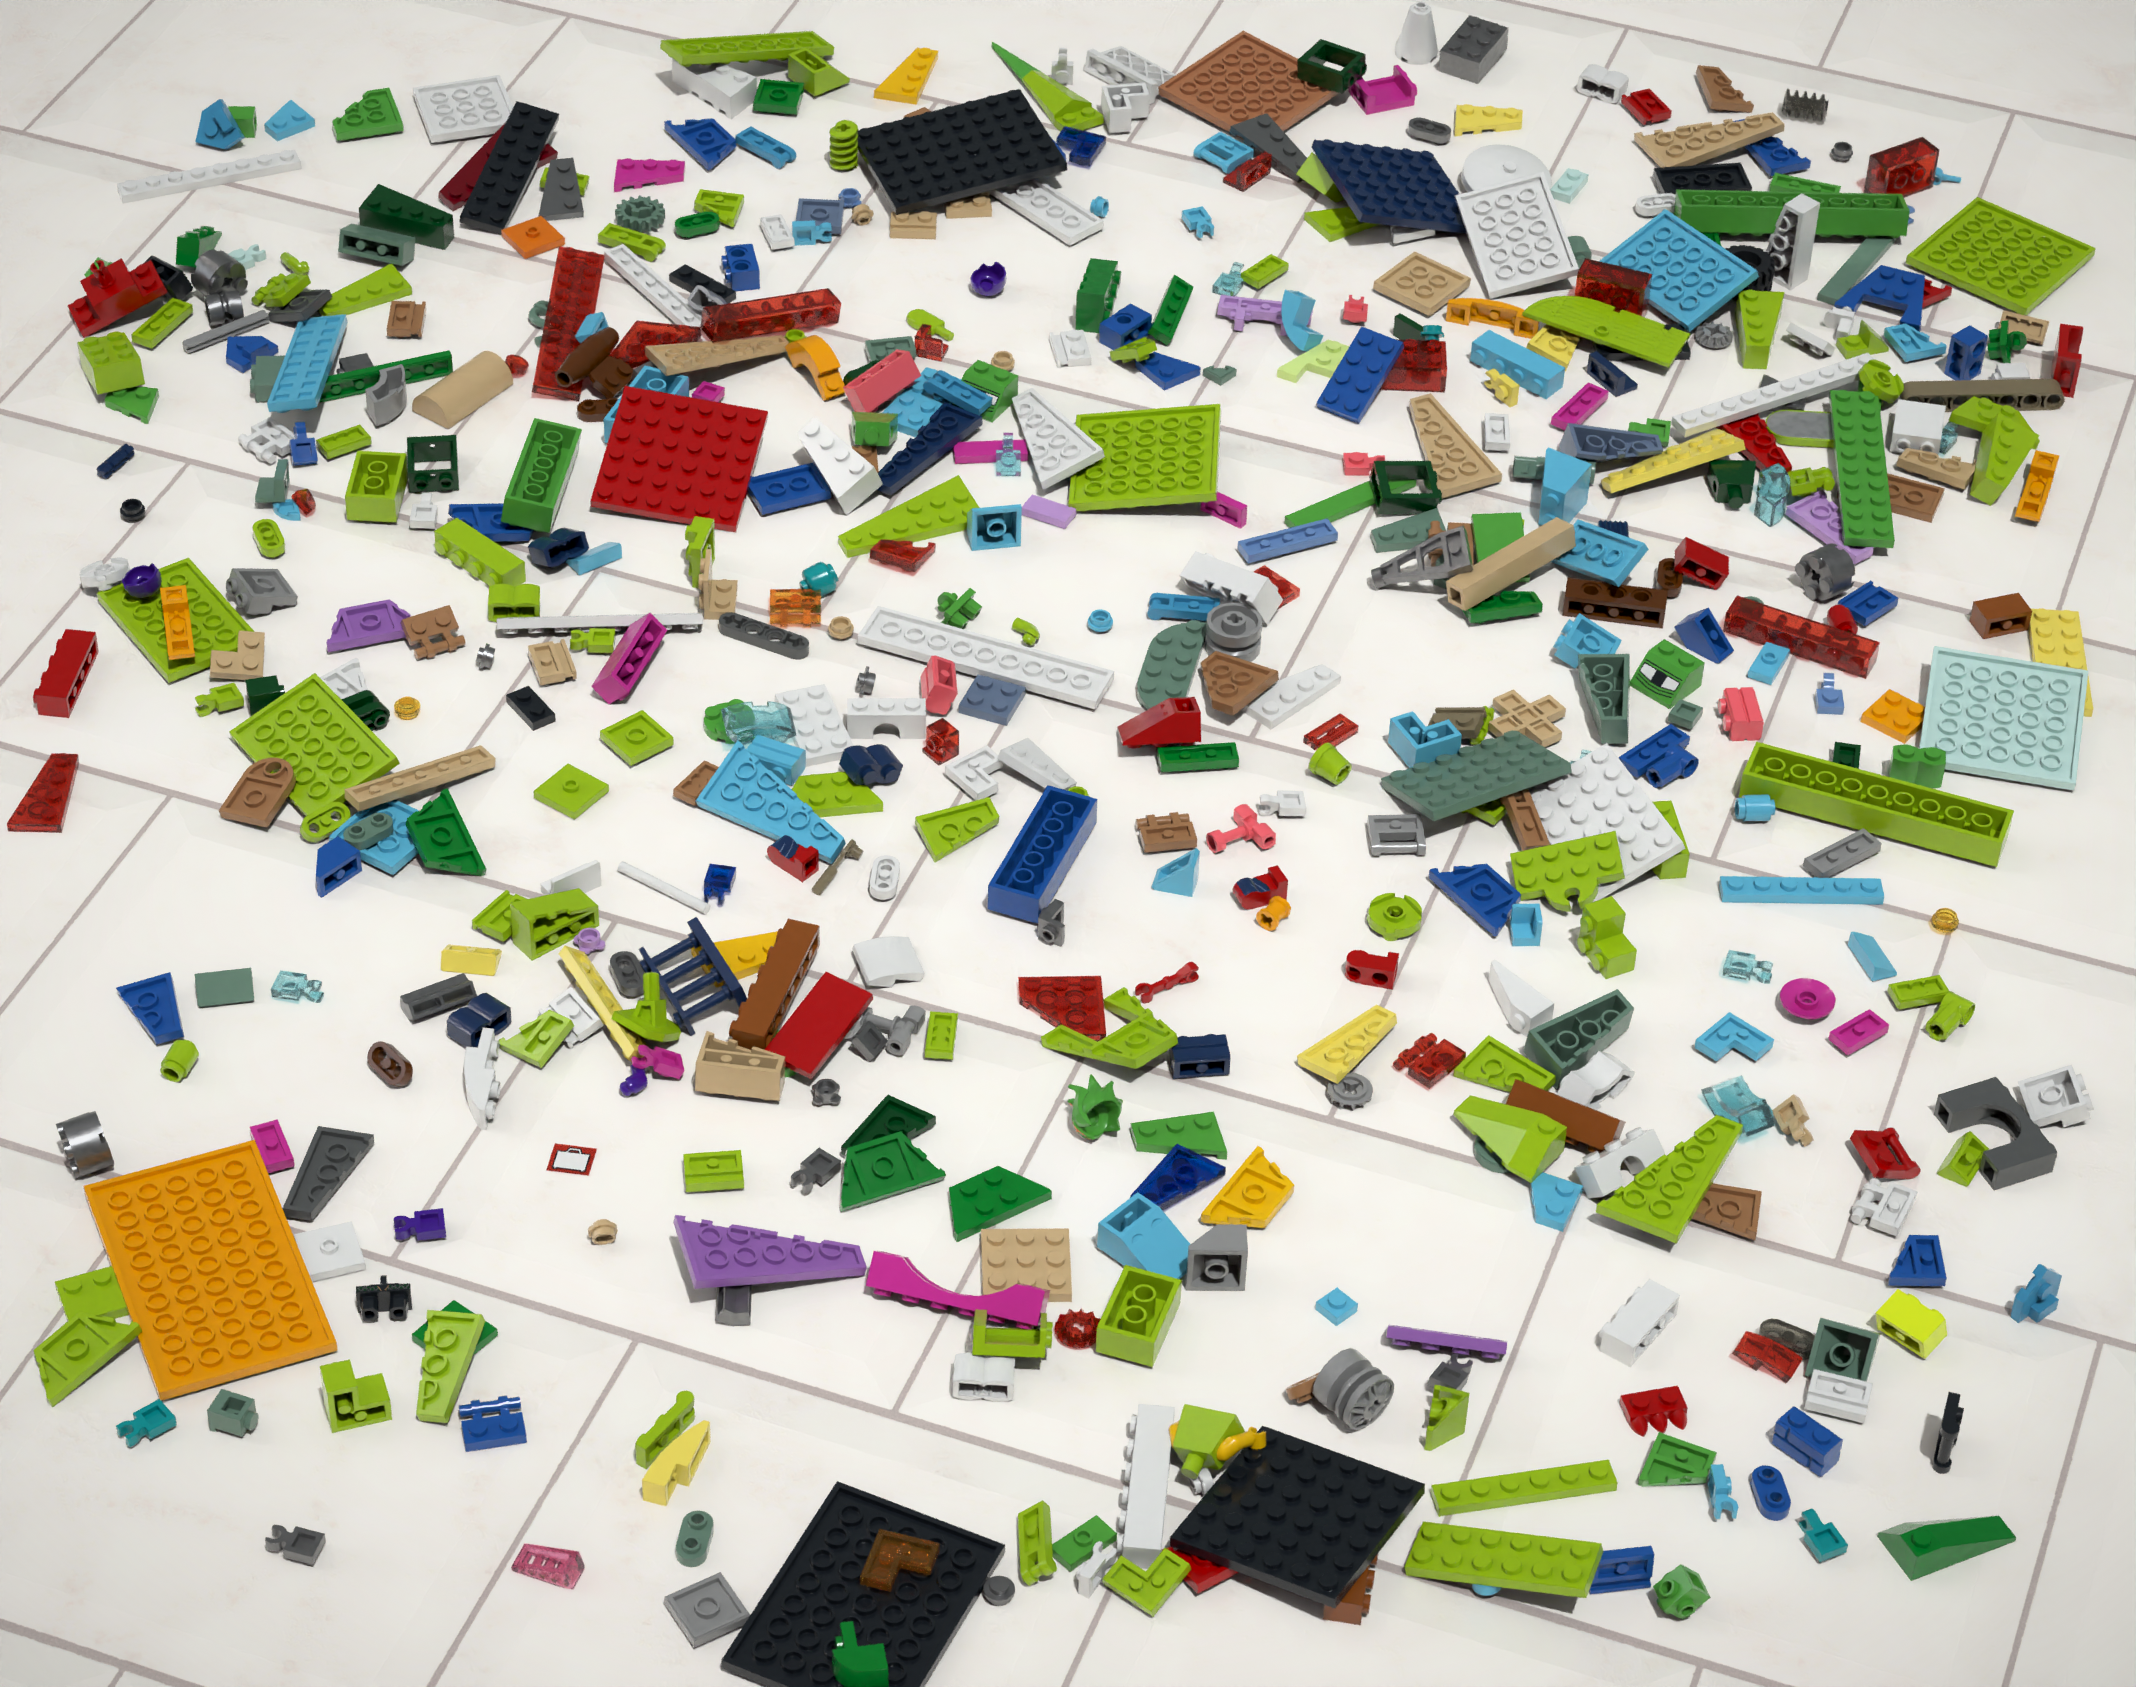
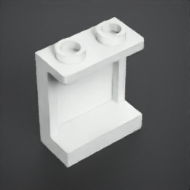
[1890,399,1946,455]

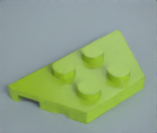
[1948,396,2040,449]
[792,772,883,817]
[33,1311,142,1407]

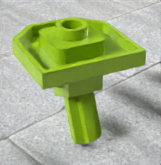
[611,972,681,1042]

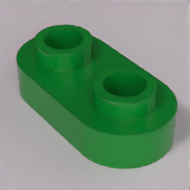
[675,211,720,238]

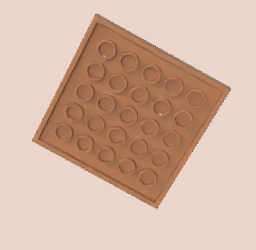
[1158,31,1339,140]

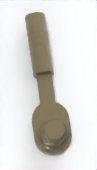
[812,839,864,895]

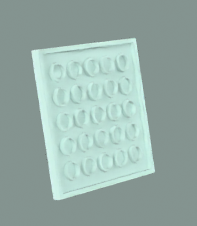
[1919,646,2088,791]

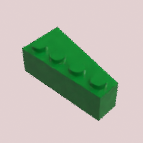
[1075,258,1122,333]

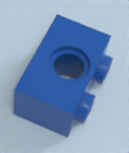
[1099,303,1152,350]

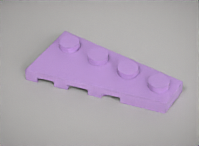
[1786,490,1874,564]

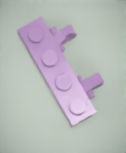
[1217,295,1313,336]

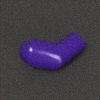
[620,1065,648,1096]

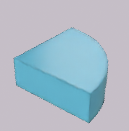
[272,498,301,521]

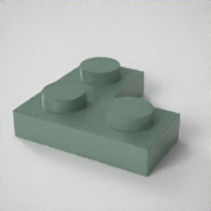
[865,336,916,363]

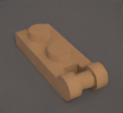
[1499,788,1550,851]

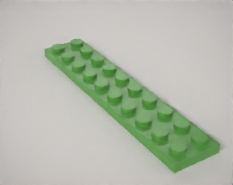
[1829,390,1895,548]

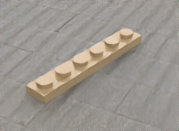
[344,745,495,811]

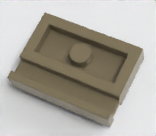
[1428,707,1487,738]

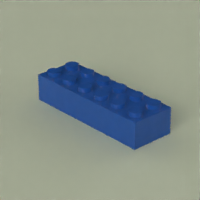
[987,785,1098,924]

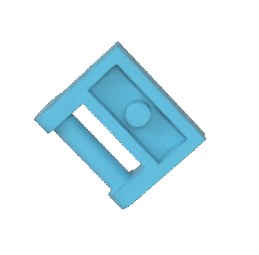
[1193,132,1254,174]

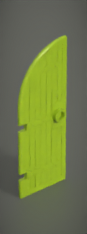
[1522,296,1691,368]

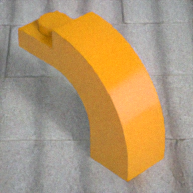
[785,335,845,401]

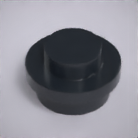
[120,499,146,521]

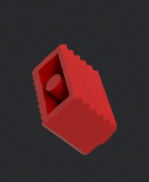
[1674,537,1729,590]

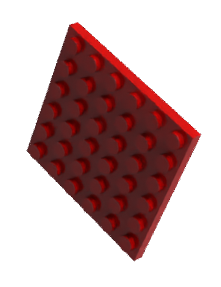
[590,386,768,533]

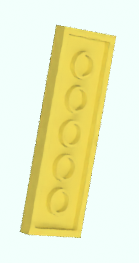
[2028,608,2093,717]

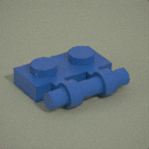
[459,1395,527,1452]

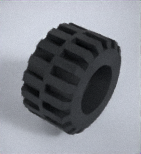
[1725,245,1775,300]

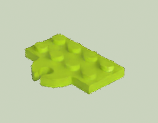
[1510,831,1625,912]

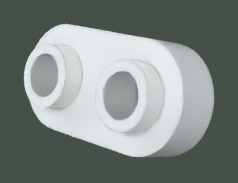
[1635,193,1675,217]
[870,855,900,900]

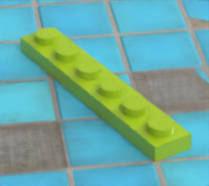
[1430,1459,1618,1517]

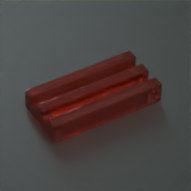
[1303,713,1359,750]

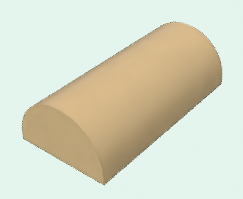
[412,351,513,429]

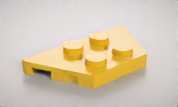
[1201,1146,1294,1228]

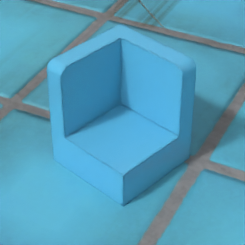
[1509,904,1543,946]

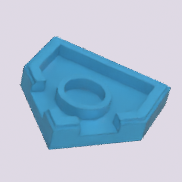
[195,99,245,150]
[2011,1264,2062,1323]

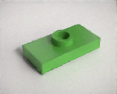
[1052,1515,1117,1572]

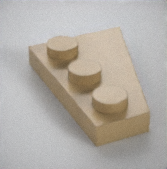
[1896,448,1977,489]

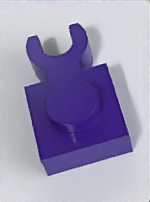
[393,1208,446,1241]

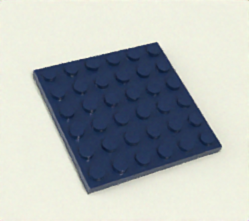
[1311,139,1467,233]

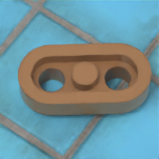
[1285,1373,1319,1403]

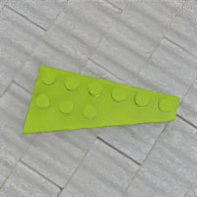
[838,475,980,558]
[1596,1115,1743,1244]

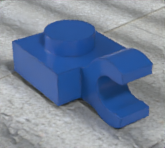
[289,422,318,466]

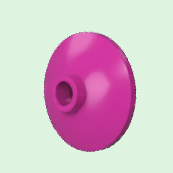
[1780,978,1836,1019]

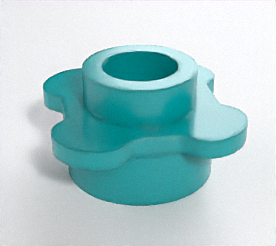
[1420,325,1444,342]

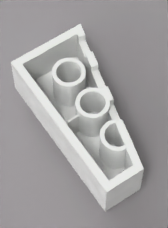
[1764,194,1820,291]

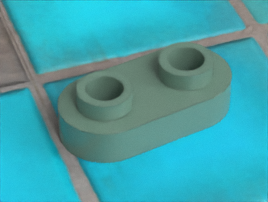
[343,813,394,850]
[676,1511,714,1567]

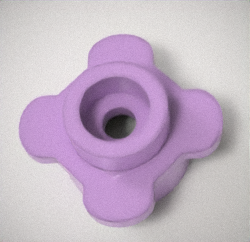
[574,928,605,954]

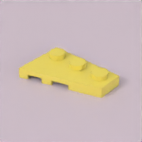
[1454,104,1523,137]

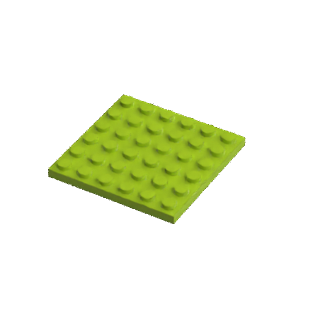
[1906,197,2096,316]
[1068,404,1221,512]

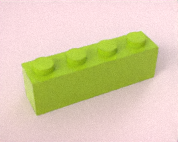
[434,518,526,587]

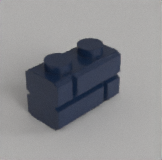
[1169,1034,1231,1079]

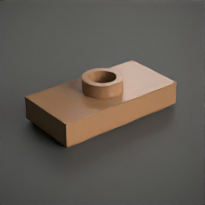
[673,760,719,806]

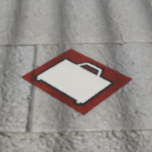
[546,1143,597,1176]

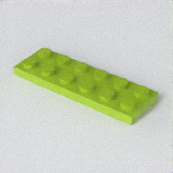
[1404,1521,1603,1598]

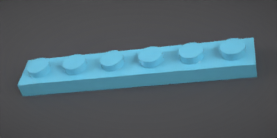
[1719,876,1884,905]

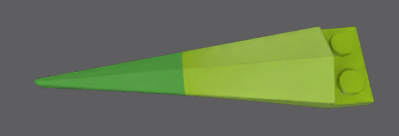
[992,42,1104,136]

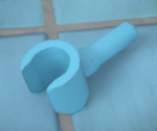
[1929,168,1961,185]

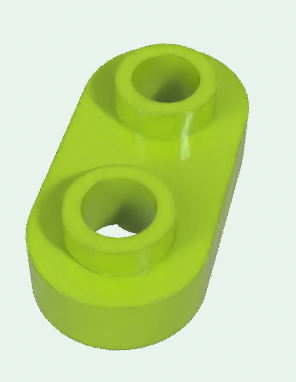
[252,519,285,558]
[300,802,350,842]

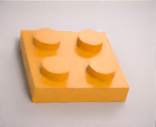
[1861,689,1925,744]

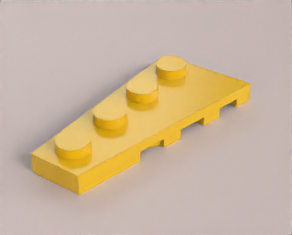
[874,48,938,105]
[691,931,778,988]

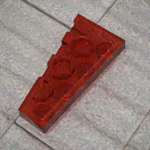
[7,753,79,833]

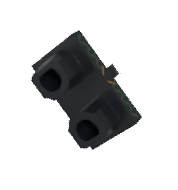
[356,1275,412,1321]

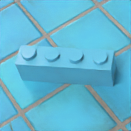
[1470,330,1565,399]

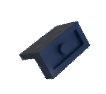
[1587,351,1638,397]

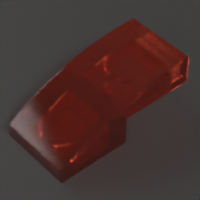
[1732,1331,1803,1383]

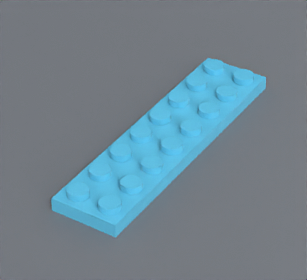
[267,314,348,413]

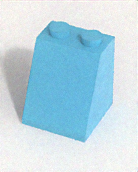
[1538,447,1592,526]

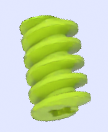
[829,120,858,171]

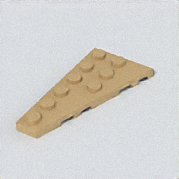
[645,335,789,376]

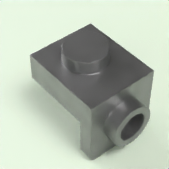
[1038,899,1065,947]

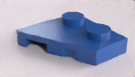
[1135,352,1201,391]
[1888,1235,1947,1286]

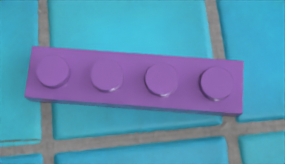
[1386,1324,1507,1359]

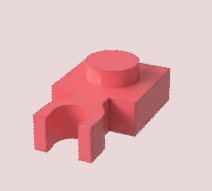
[1343,295,1368,323]
[1343,452,1385,476]

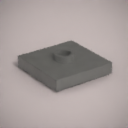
[268,289,332,322]

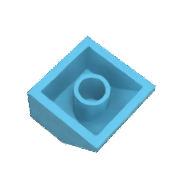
[967,504,1022,551]

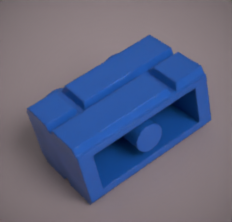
[1772,1406,1843,1477]

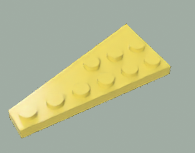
[1601,428,1746,493]

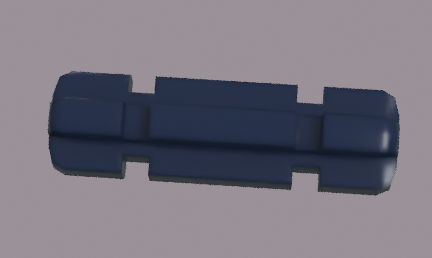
[96,444,135,479]

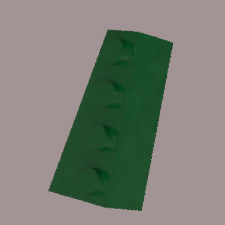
[359,184,454,250]

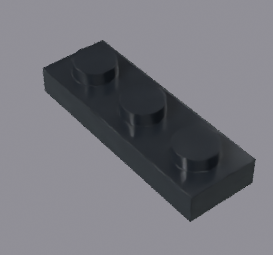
[669,264,736,304]

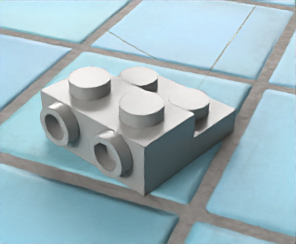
[226,568,298,615]

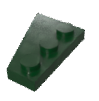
[841,1095,936,1156]

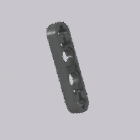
[719,612,809,660]

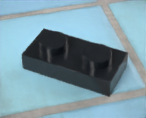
[506,686,556,731]

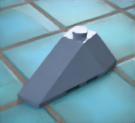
[1559,423,1663,462]

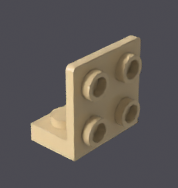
[699,549,738,620]

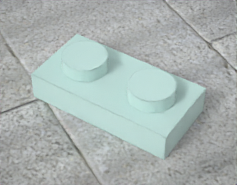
[1550,168,1589,204]

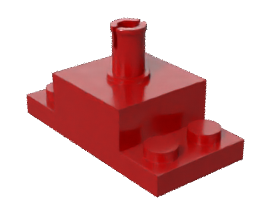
[68,258,168,338]

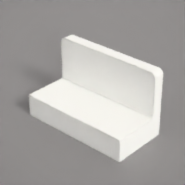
[540,860,602,895]

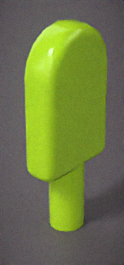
[907,309,954,341]

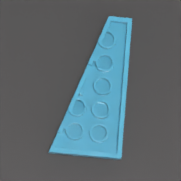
[696,740,846,864]

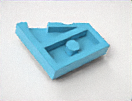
[264,100,315,141]
[1529,1172,1583,1232]

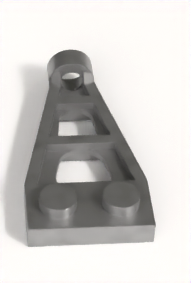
[1371,525,1473,589]

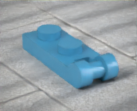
[735,126,796,169]
[923,370,993,415]
[1147,593,1220,622]

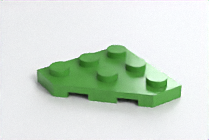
[332,88,404,141]

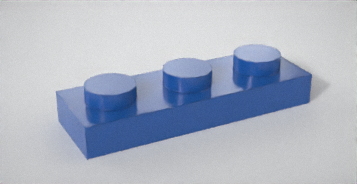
[1618,724,1690,778]

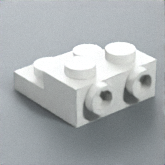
[2018,1064,2094,1127]

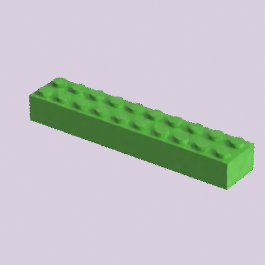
[1674,190,1910,239]

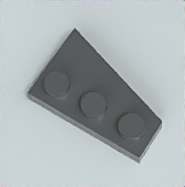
[538,158,584,221]

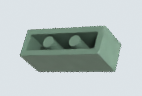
[338,224,415,266]

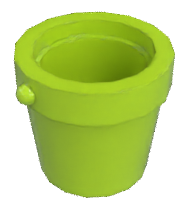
[1308,743,1352,785]

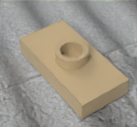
[1998,310,2049,345]

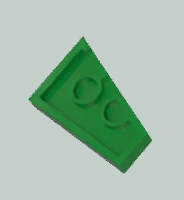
[1461,591,1543,623]

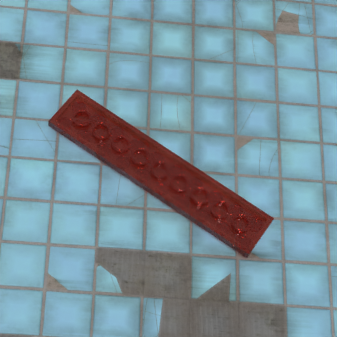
[532,246,605,402]

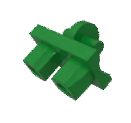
[1988,320,2027,363]

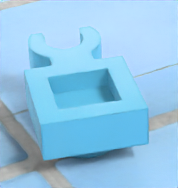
[1181,206,1214,238]
[792,220,832,246]

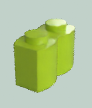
[488,584,540,622]

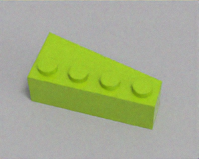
[1735,290,1785,369]
[1970,413,2040,506]

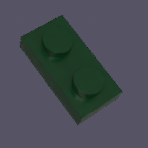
[1832,742,1861,769]

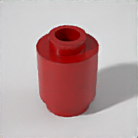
[1827,605,1858,641]

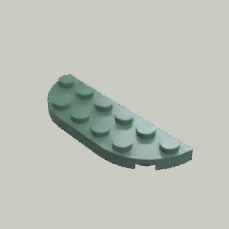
[1137,620,1206,710]

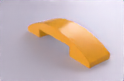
[1446,298,1539,339]
[2015,450,2060,522]
[160,585,195,660]

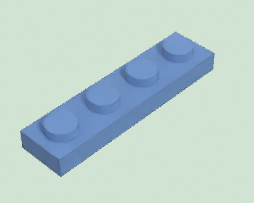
[1237,519,1338,563]

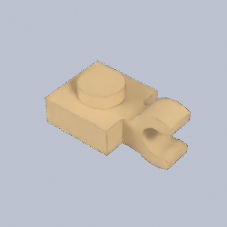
[1772,1094,1814,1147]

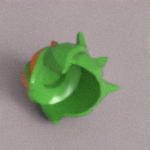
[1067,1074,1123,1140]

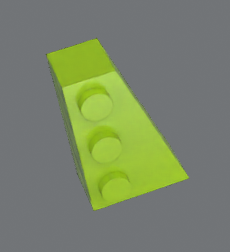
[1651,800,1690,880]
[510,888,599,961]

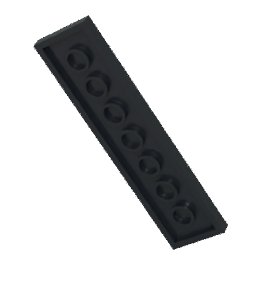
[459,101,559,235]

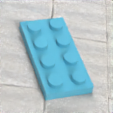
[882,367,962,437]
[1551,520,1649,587]

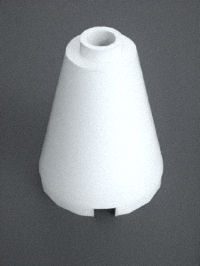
[1395,1,1438,65]

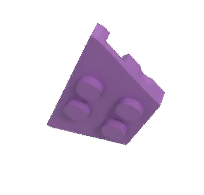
[326,599,411,652]

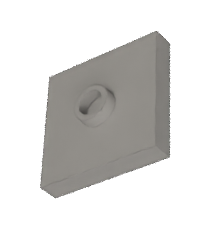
[664,1572,750,1648]

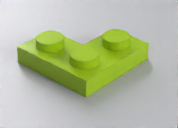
[1102,1548,1191,1617]

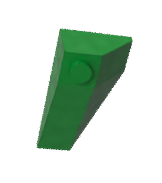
[1877,1515,2016,1581]

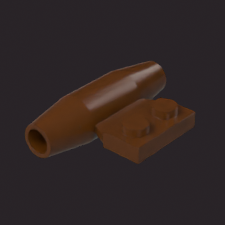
[555,327,633,399]

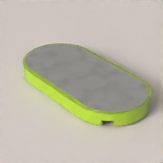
[1766,410,1834,448]

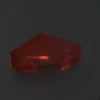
[291,489,316,515]

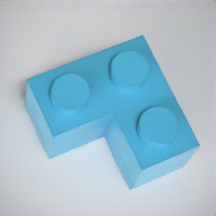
[1388,711,1462,768]

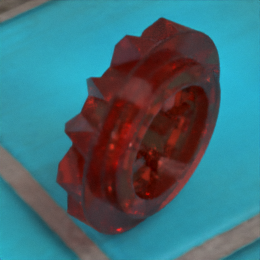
[1055,1308,1100,1348]

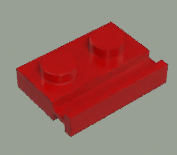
[1621,88,1672,125]

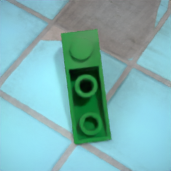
[175,226,222,267]

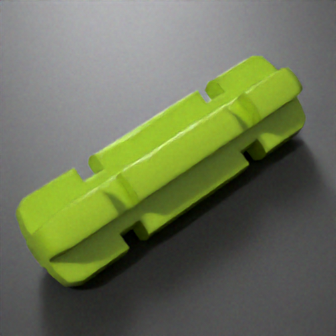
[1469,706,1494,745]

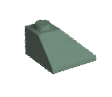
[1805,1317,1881,1382]

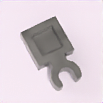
[791,1148,841,1194]
[1428,1353,1473,1391]
[265,1525,326,1565]

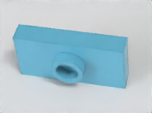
[1747,642,1790,685]

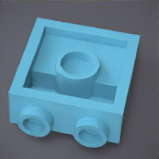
[1553,613,1622,669]

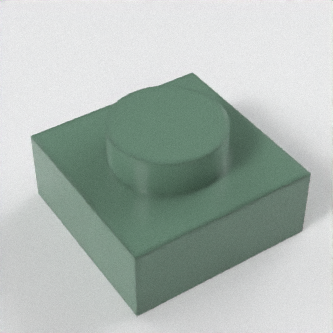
[1668,699,1703,730]

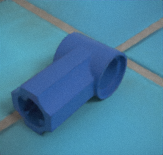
[1646,744,1699,788]

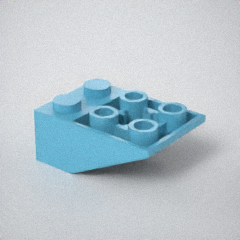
[1097,1192,1190,1279]

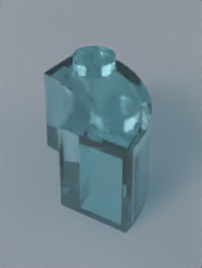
[1754,463,1790,527]
[721,701,796,745]
[1701,1075,1775,1137]

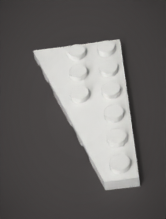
[1012,388,1105,490]

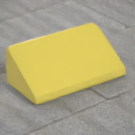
[441,944,502,976]

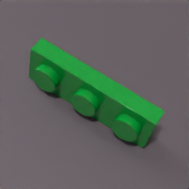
[1157,742,1239,772]

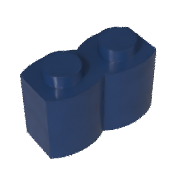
[528,528,589,567]
[839,744,903,785]
[447,993,512,1048]

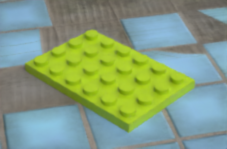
[97,557,254,683]
[229,673,400,817]

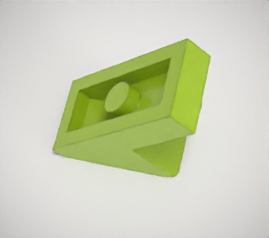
[1836,320,1889,359]

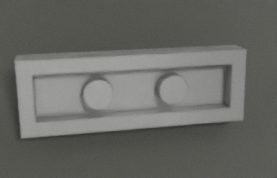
[1803,828,1882,878]

